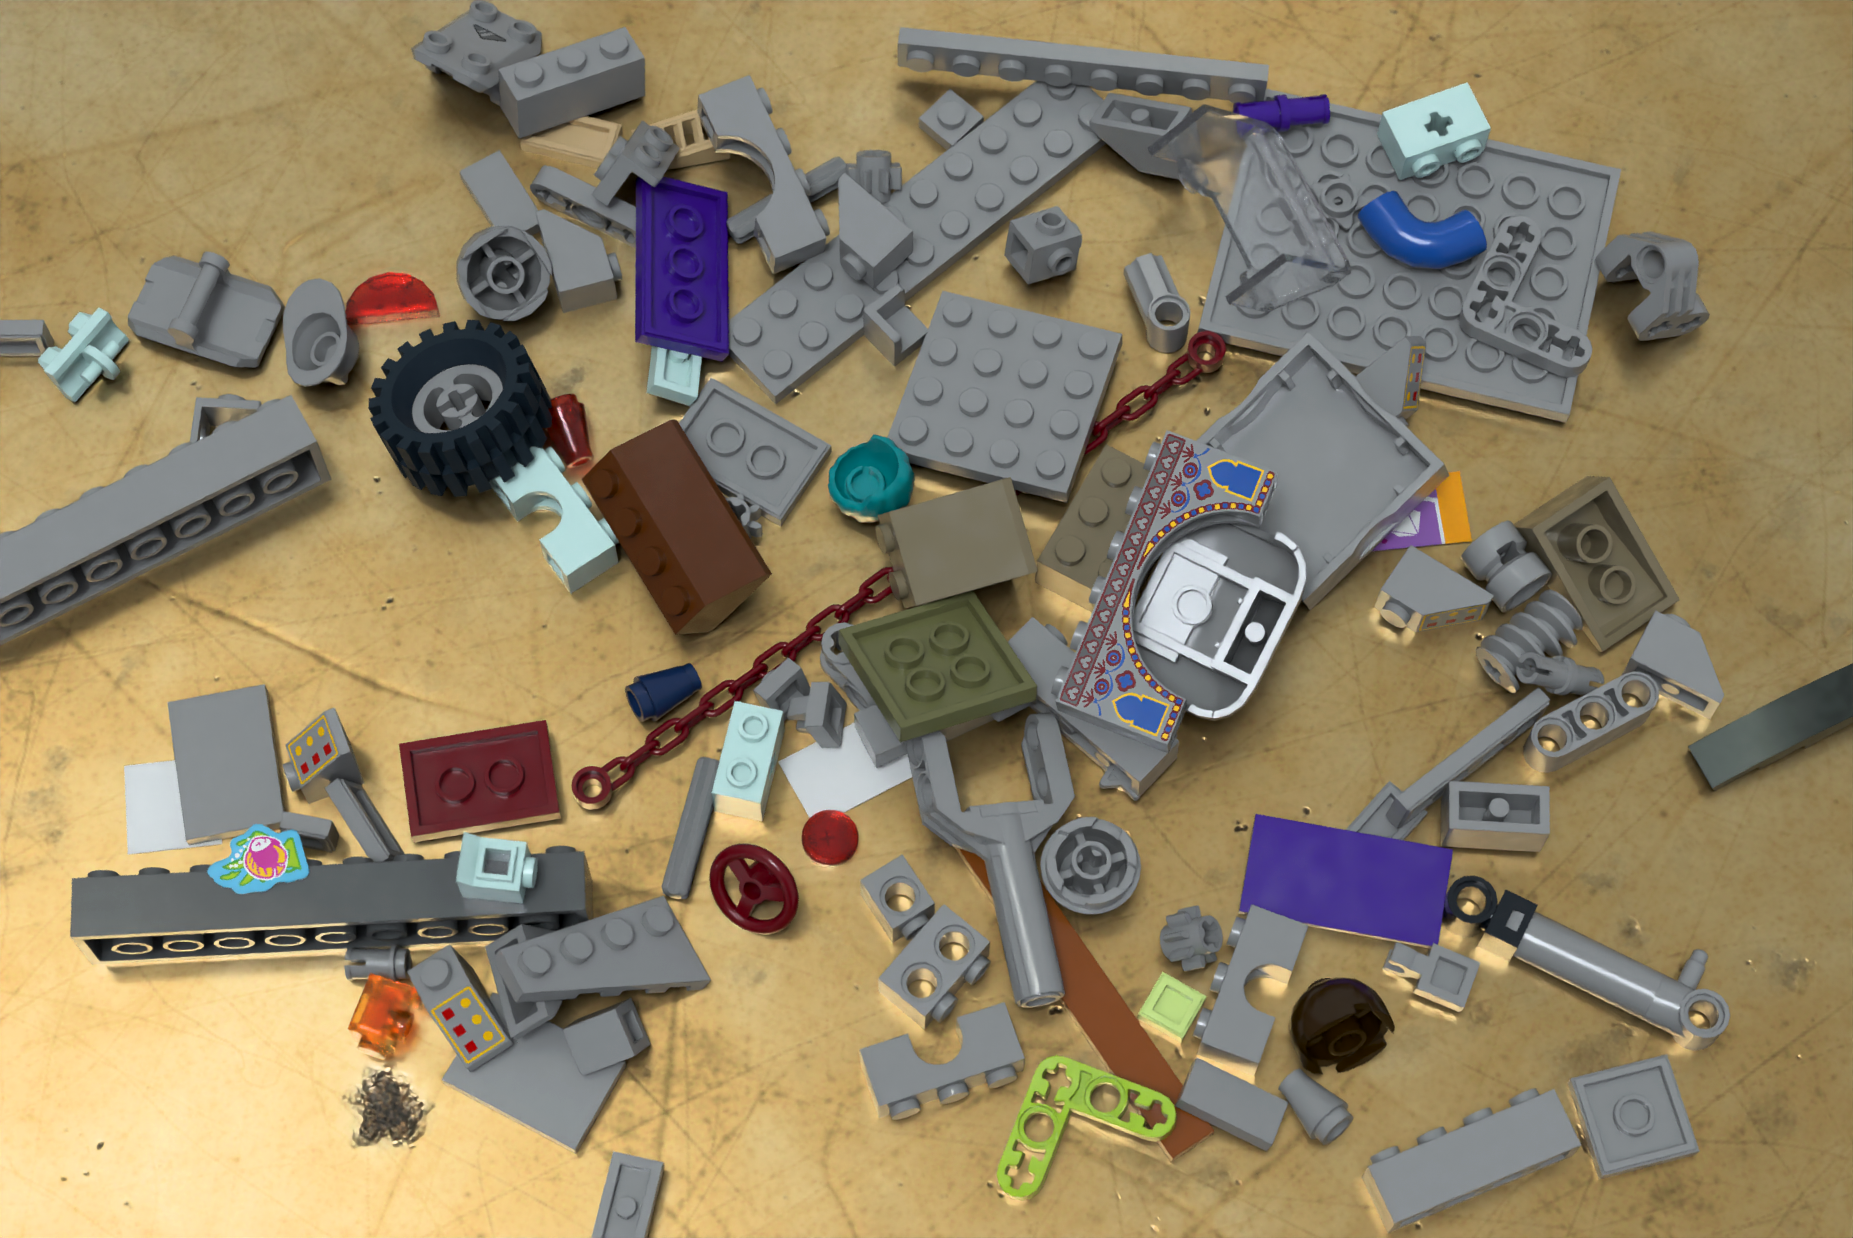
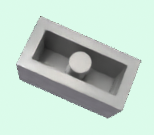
[1441,781,1550,852]

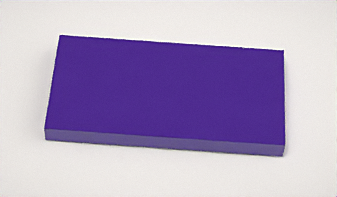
[635,176,729,361]
[1238,814,1453,948]

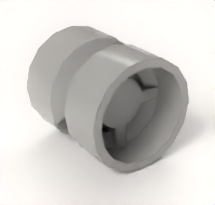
[1461,520,1552,612]

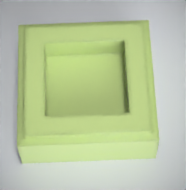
[1137,972,1207,1043]

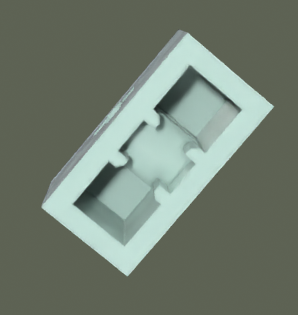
[1377,82,1491,180]
[712,701,785,821]

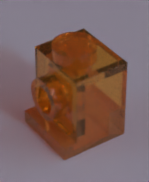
[347,973,423,1059]

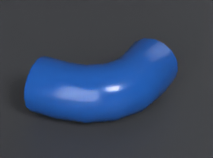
[1357,191,1487,269]

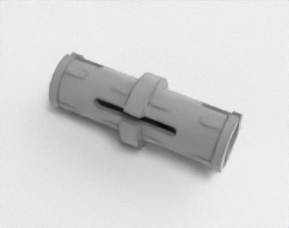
[1516,652,1604,696]

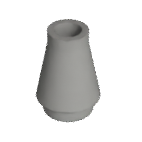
[1278,1069,1353,1145]

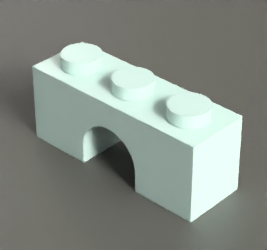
[489,446,619,594]

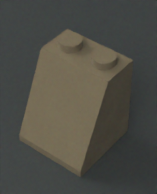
[876,477,1038,608]

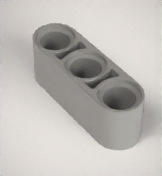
[1523,671,1659,773]

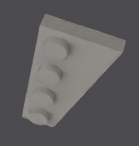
[492,896,711,1003]

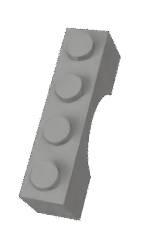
[697,75,830,274]

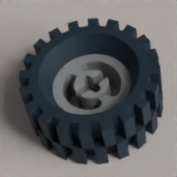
[368,320,553,497]

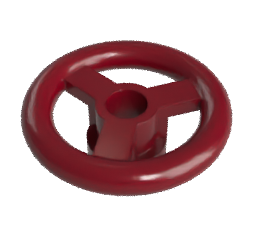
[709,843,799,935]

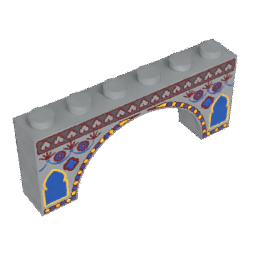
[1051,430,1278,754]

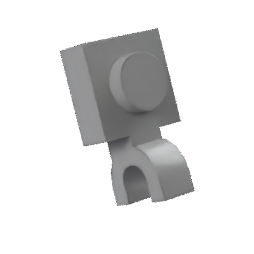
[1382,942,1480,1012]

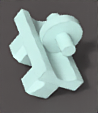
[38,308,129,402]

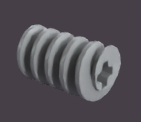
[1475,589,1583,693]

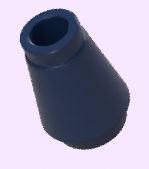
[625,663,702,722]

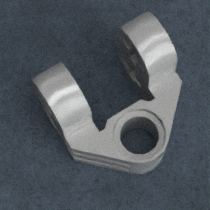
[1595,231,1710,341]

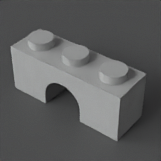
[1193,904,1309,1076]
[859,1002,1025,1120]

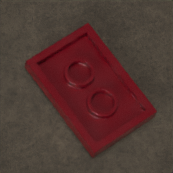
[399,720,561,843]

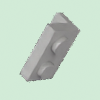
[592,120,679,206]

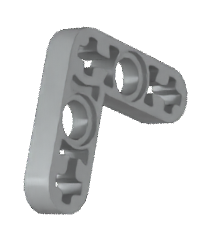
[1459,215,1592,378]

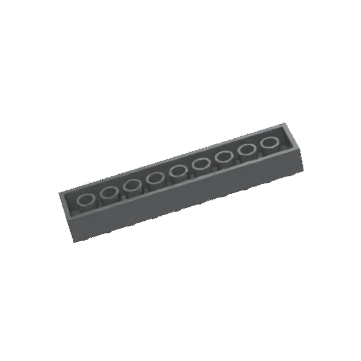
[70,846,593,965]

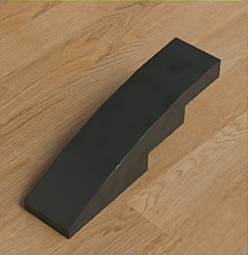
[1688,663,1853,791]

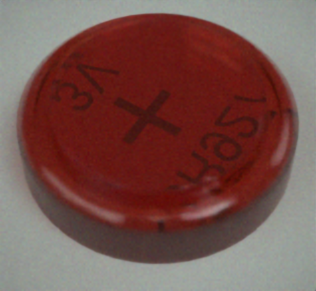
[801,810,859,867]

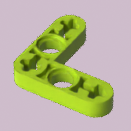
[997,1055,1177,1201]

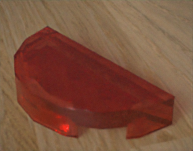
[345,272,440,326]

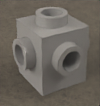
[1004,206,1082,284]

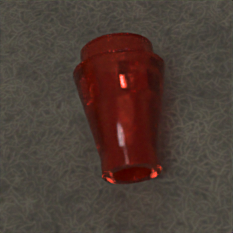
[545,394,594,468]

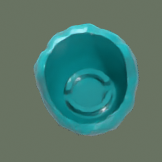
[828,435,915,523]

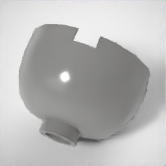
[456,226,552,321]

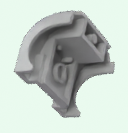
[1133,523,1307,721]

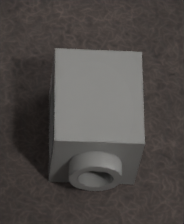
[860,854,935,943]

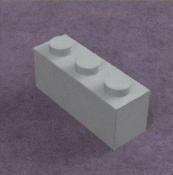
[498,27,645,138]

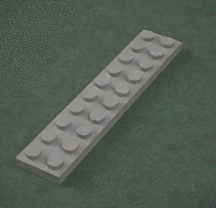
[729,81,1106,404]

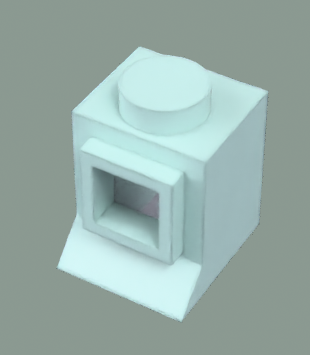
[456,831,538,904]

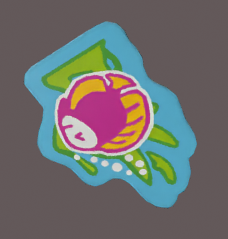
[207,824,309,894]

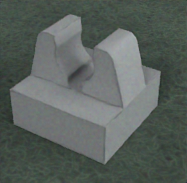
[787,682,847,748]

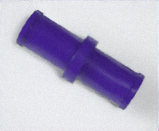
[1233,94,1330,132]

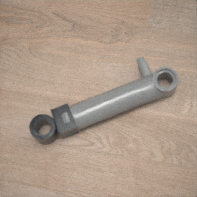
[1442,875,1730,1051]

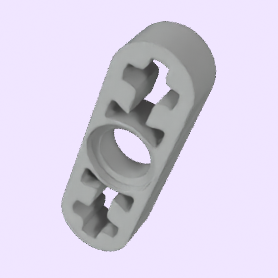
[530,165,636,248]

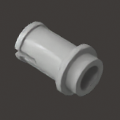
[345,944,411,984]

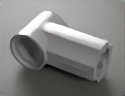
[1124,253,1191,353]

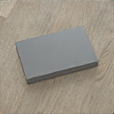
[679,377,832,526]
[167,684,285,845]
[442,992,626,1154]

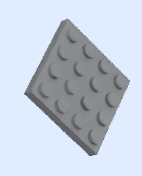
[887,291,1123,503]

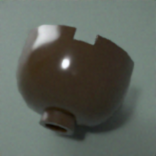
[1289,977,1395,1074]

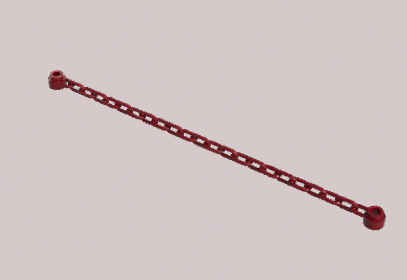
[571,331,1226,810]

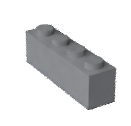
[1008,617,1179,796]
[1362,1088,1581,1233]

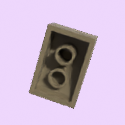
[1514,476,1680,652]

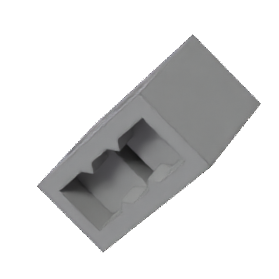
[878,904,991,1030]

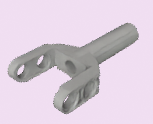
[906,712,1075,1008]

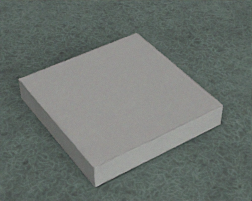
[1567,1054,1699,1180]

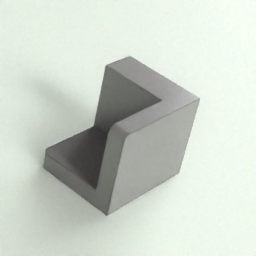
[863,284,928,367]
[562,998,651,1075]

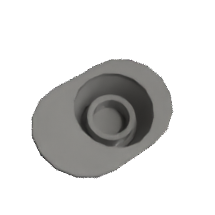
[283,278,360,387]

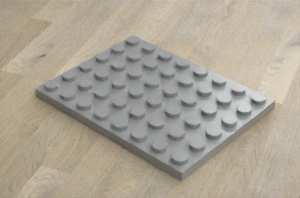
[1198,89,1621,423]

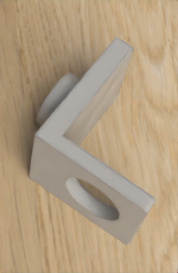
[190,394,262,443]

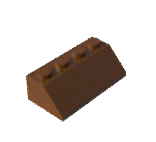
[581,420,772,635]

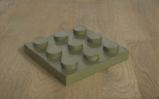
[838,590,1037,742]

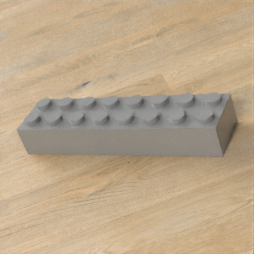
[0,395,331,646]

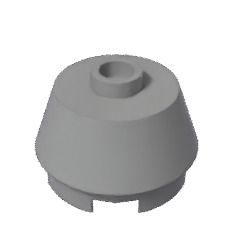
[1040,817,1141,914]

